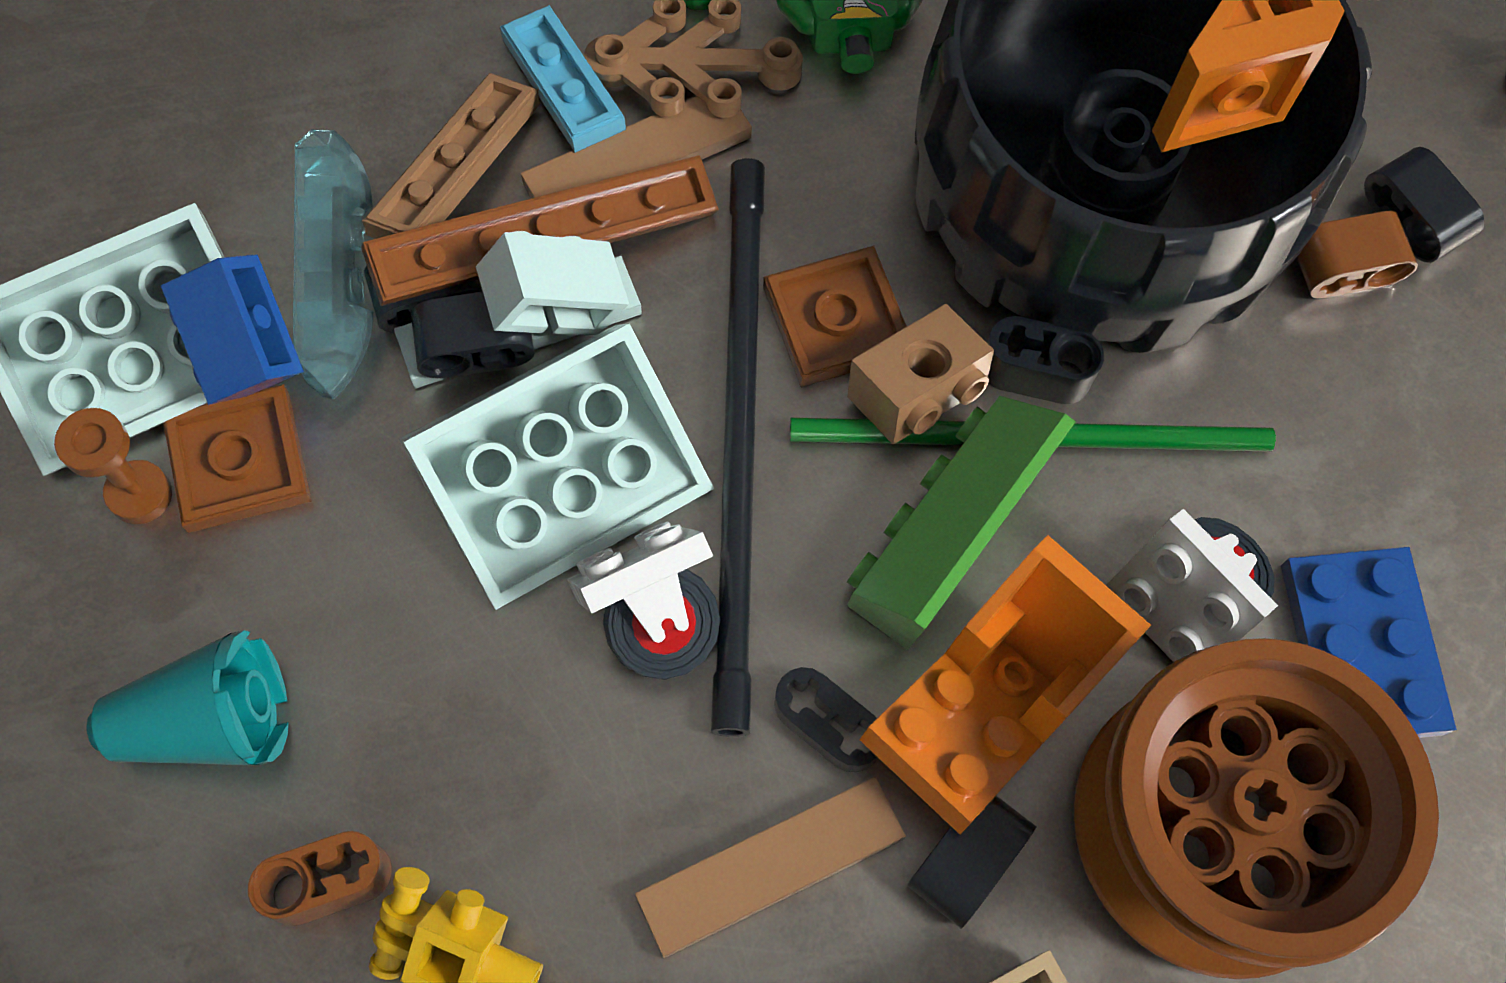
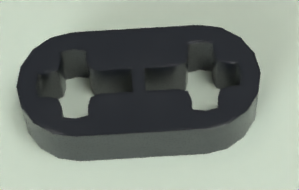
[774,667,878,772]

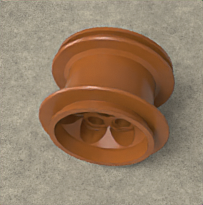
[1074,638,1439,979]

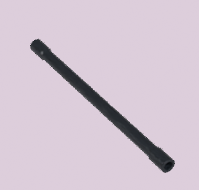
[711,158,765,737]

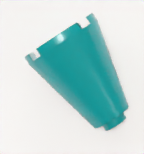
[86,630,288,765]

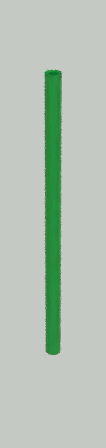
[790,417,1276,452]

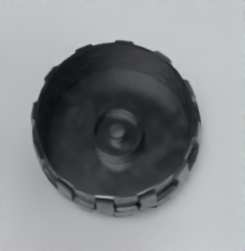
[914,0,1372,353]

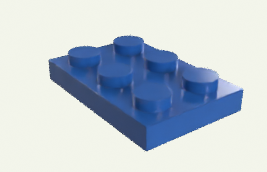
[1281,547,1457,738]

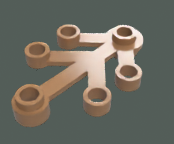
[584,0,803,118]

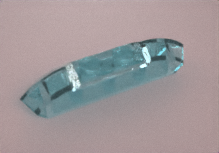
[293,129,374,400]

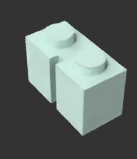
[476,231,629,336]

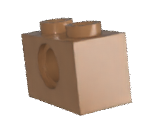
[847,304,994,445]

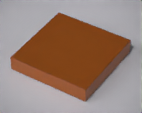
[763,245,907,388]
[163,384,312,533]

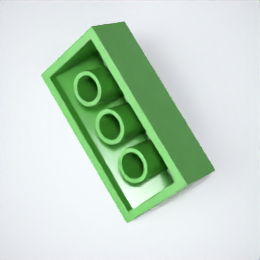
[847,396,1076,650]

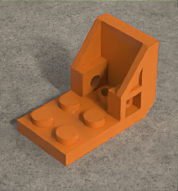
[1152,0,1344,152]
[859,535,1151,834]

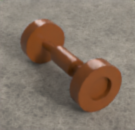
[54,408,172,524]

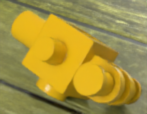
[369,867,543,983]

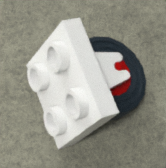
[1106,509,1278,662]
[567,522,720,680]

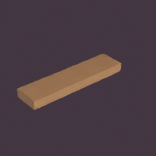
[362,73,540,239]
[521,96,752,198]
[635,777,906,958]

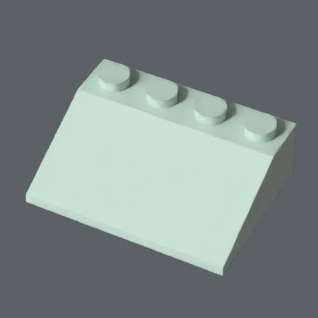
[0,203,224,476]
[399,323,714,610]

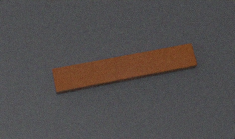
[361,155,719,306]

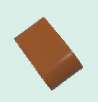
[1296,211,1418,298]
[248,831,392,926]

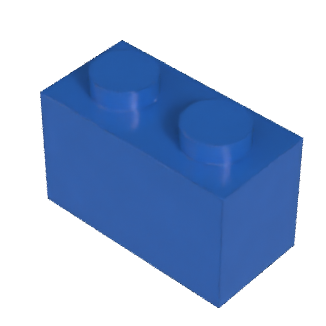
[160,254,304,405]

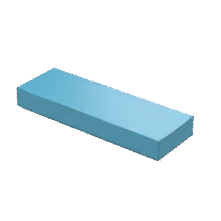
[500,5,626,153]

